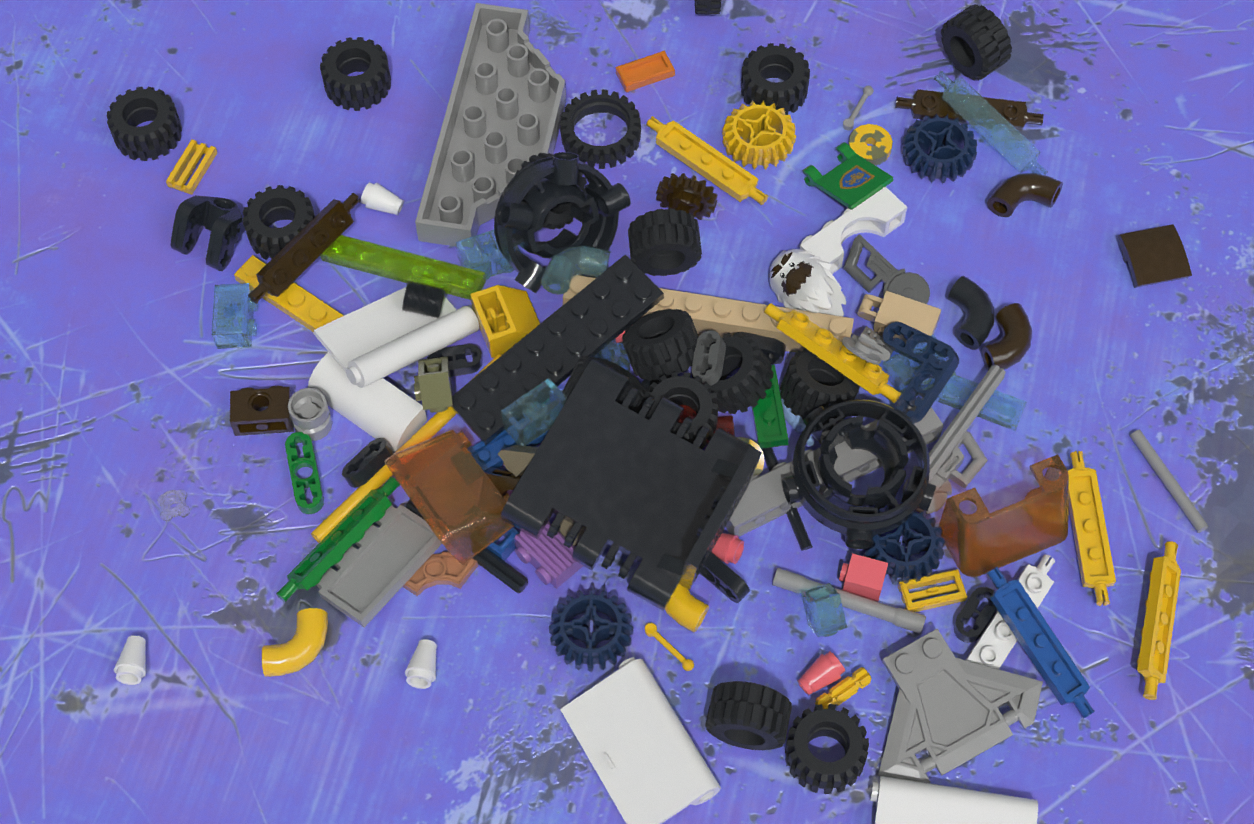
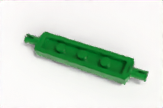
[276,477,400,603]

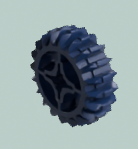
[902,113,977,184]
[862,503,945,584]
[549,587,633,672]

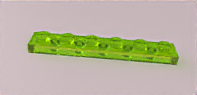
[320,235,487,300]

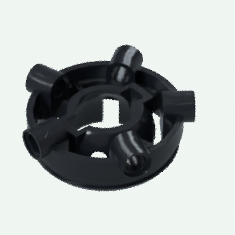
[494,152,631,293]
[782,399,936,549]

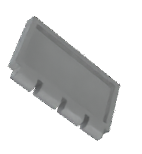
[316,505,447,628]

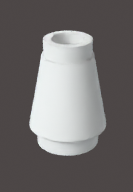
[360,182,404,216]
[114,636,146,685]
[405,639,437,689]

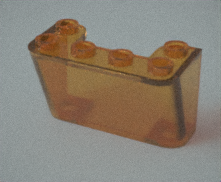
[938,455,1069,577]

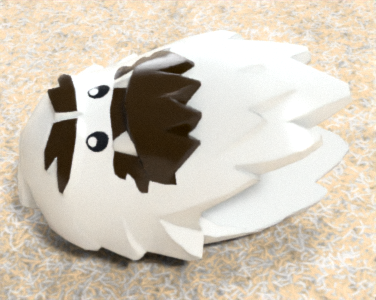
[769,249,846,317]

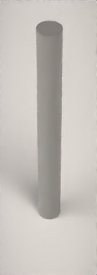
[1130,430,1209,533]

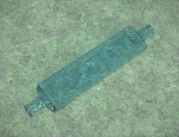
[934,71,1048,175]

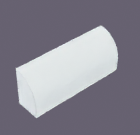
[308,352,427,452]

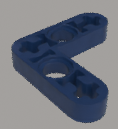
[883,322,959,424]

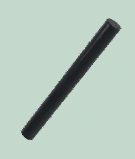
[761,447,813,551]

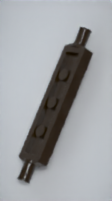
[895,89,1044,131]
[248,193,361,304]

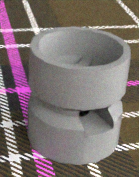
[288,388,332,441]

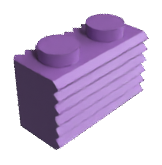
[515,521,583,589]

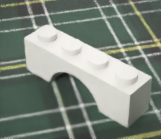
[800,187,907,274]

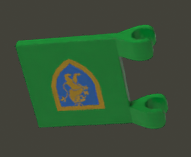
[802,142,894,210]

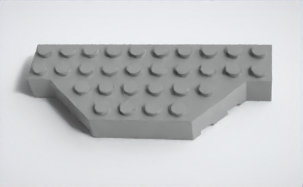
[415,3,566,249]

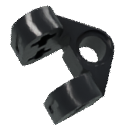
[170,195,242,271]

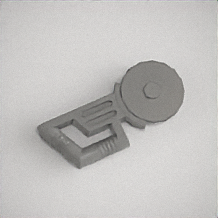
[842,326,893,365]
[903,430,988,514]

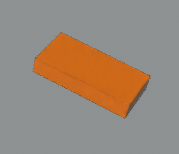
[615,51,675,92]

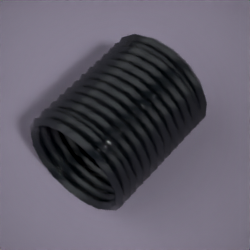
[402,281,445,318]

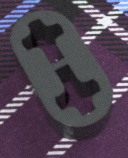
[692,330,726,386]

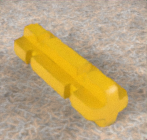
[815,667,872,709]

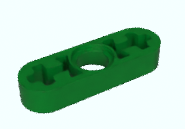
[285,432,324,514]

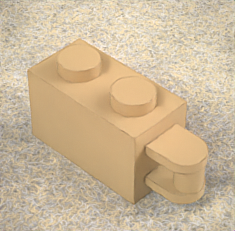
[857,291,941,350]

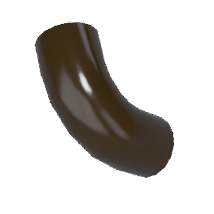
[987,173,1063,217]
[982,303,1032,370]

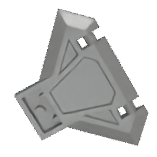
[878,629,1043,783]

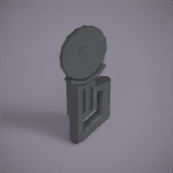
[843,234,930,304]

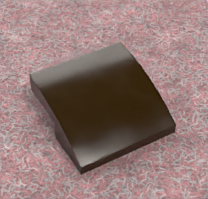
[1118,224,1192,288]

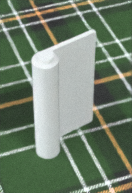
[313,277,479,388]
[560,657,721,824]
[870,776,1038,824]

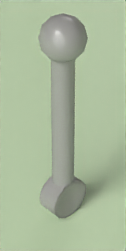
[843,86,874,130]

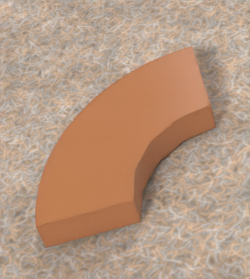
[402,552,478,596]

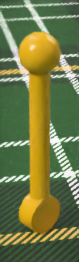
[645,623,694,671]

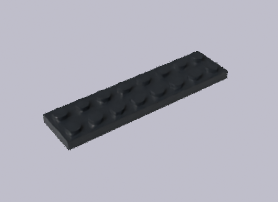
[450,255,664,445]

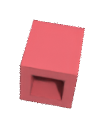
[839,553,888,602]

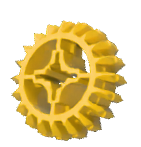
[722,100,796,170]

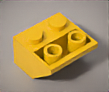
[470,285,540,358]

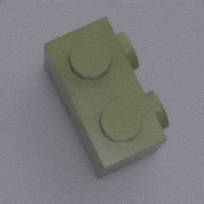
[414,356,453,412]

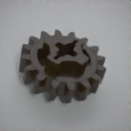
[656,173,718,220]

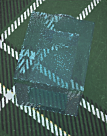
[801,583,847,637]

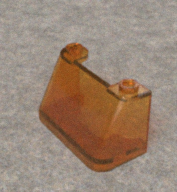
[384,430,514,565]

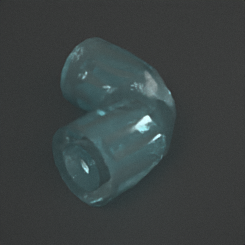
[541,246,611,295]

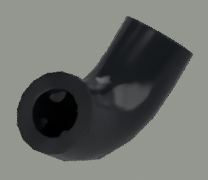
[948,276,994,350]

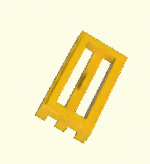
[166,139,217,195]
[898,569,967,612]

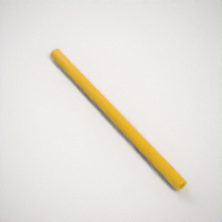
[311,354,502,543]

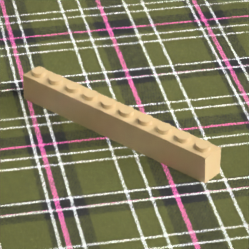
[563,274,854,353]

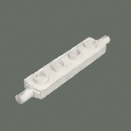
[965,554,1055,669]

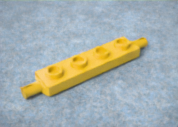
[646,116,768,205]
[764,303,902,403]
[1064,451,1116,606]
[1137,542,1181,700]

